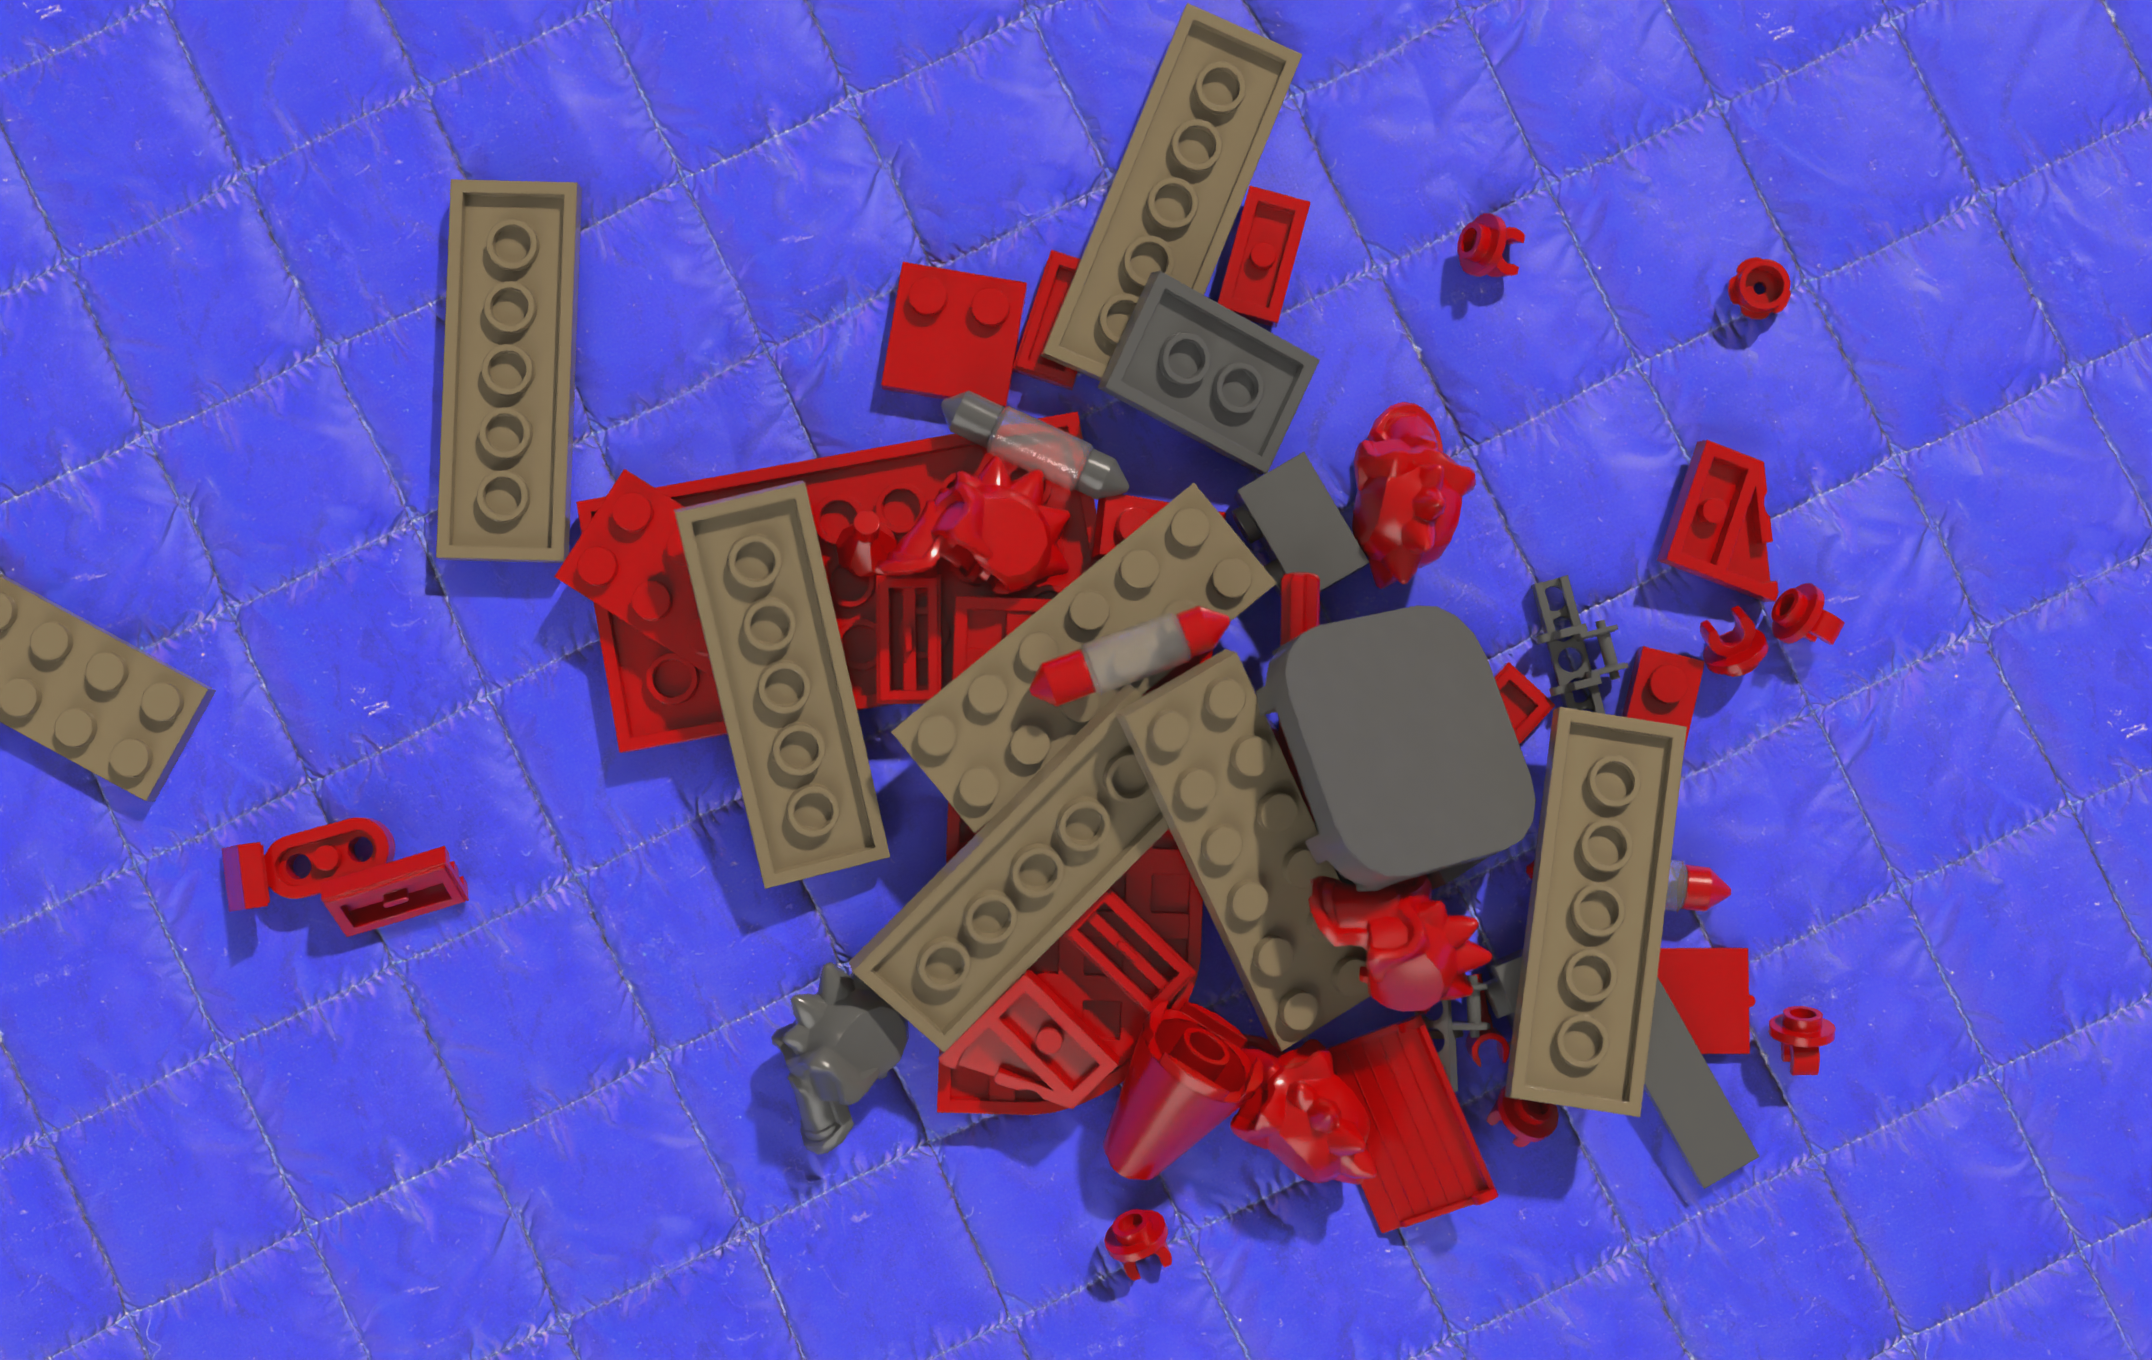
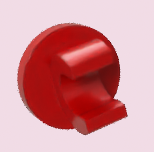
[1457,213,1525,277]
[1771,583,1845,645]
[1700,605,1769,677]
[1768,1006,1836,1075]
[1486,1085,1558,1147]
[1104,1209,1172,1281]

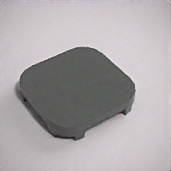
[1256,605,1536,891]

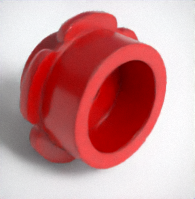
[1728,257,1791,320]

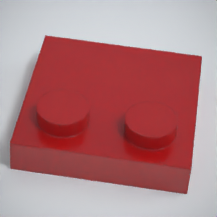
[881,262,1027,410]

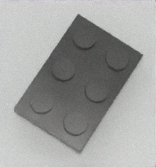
[1097,271,1320,474]

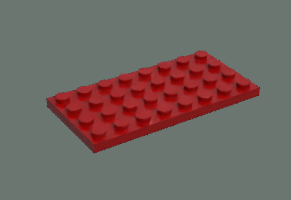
[576,411,1100,753]

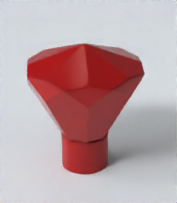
[835,511,897,577]

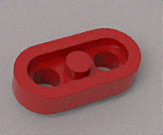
[265,817,395,899]

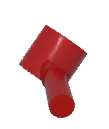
[1466,973,1510,1067]

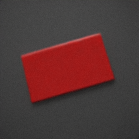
[1327,1014,1499,1233]

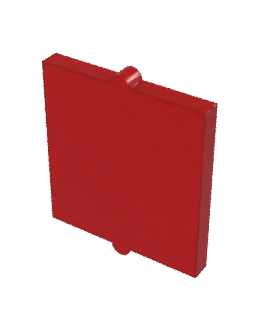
[1657,948,1755,1054]

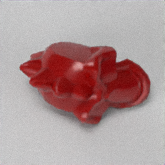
[1352,402,1476,589]
[875,456,1071,595]
[1308,875,1493,1015]
[1230,1034,1377,1185]

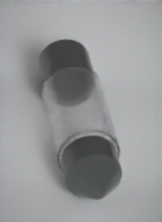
[941,390,1129,500]

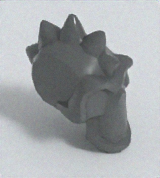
[771,962,909,1155]

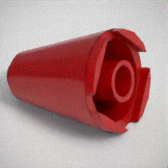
[1103,1001,1263,1180]

